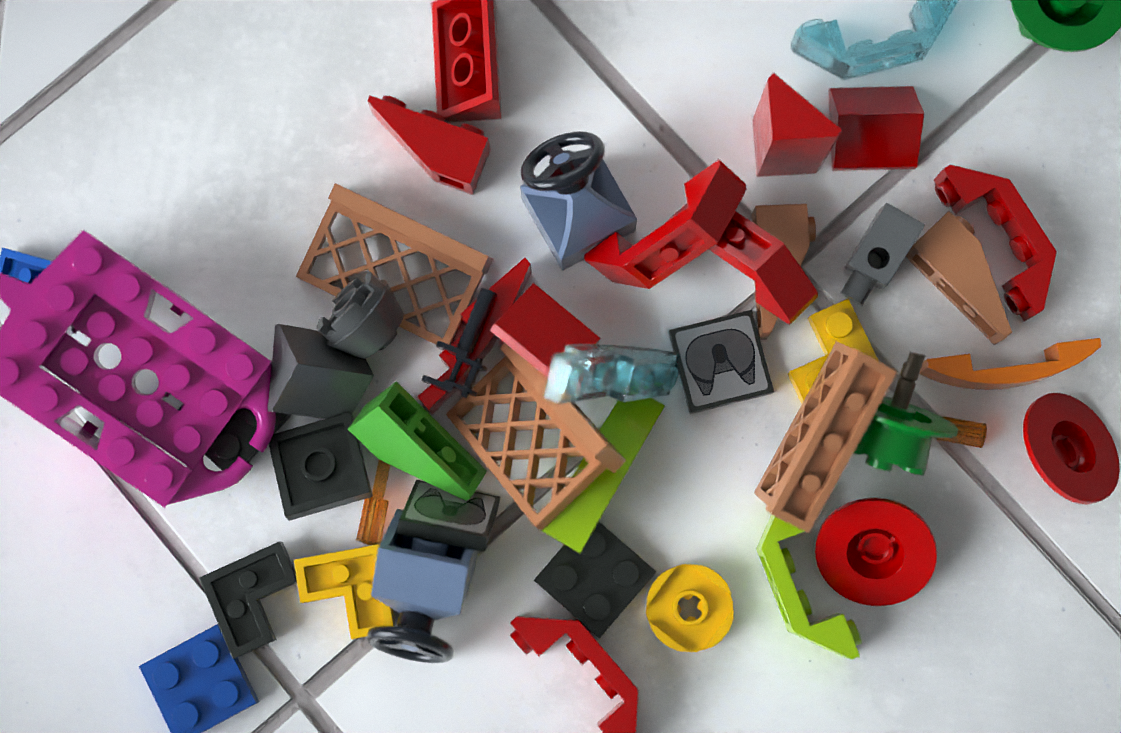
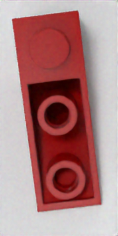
[367,95,491,195]

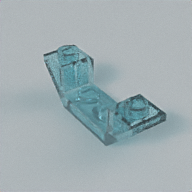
[790,0,959,80]

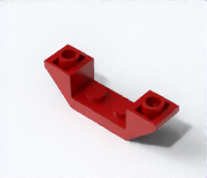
[584,159,747,289]
[934,164,1057,322]
[664,203,818,325]
[510,616,638,733]

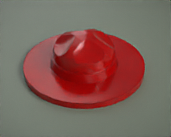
[1023,393,1120,505]
[815,498,937,606]

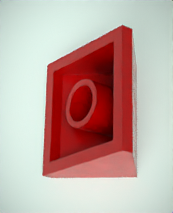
[828,86,924,171]
[490,283,601,386]

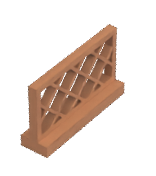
[296,183,494,345]
[754,341,898,533]
[446,343,626,531]

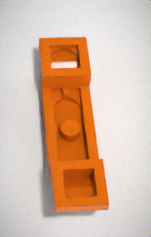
[919,338,1101,390]

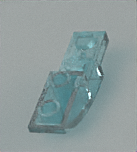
[544,344,680,404]

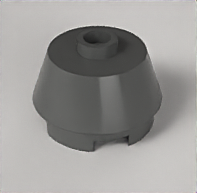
[317,272,404,359]

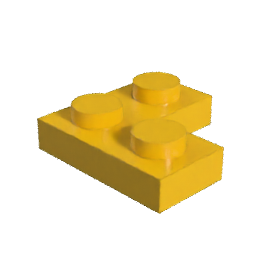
[788,298,879,404]
[294,544,395,639]

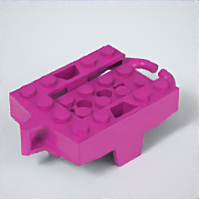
[0,230,276,508]

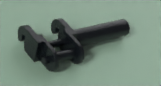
[421,288,497,398]

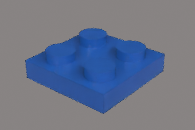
[139,624,260,733]

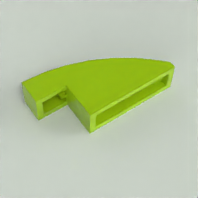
[542,385,665,554]

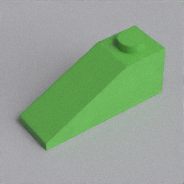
[348,381,487,501]

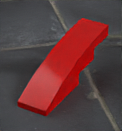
[417,258,532,415]

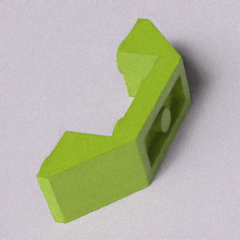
[756,515,862,659]

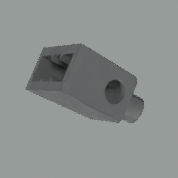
[840,203,925,306]

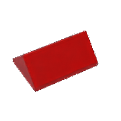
[431,0,502,122]
[752,72,842,177]

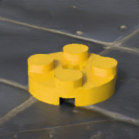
[645,564,734,652]

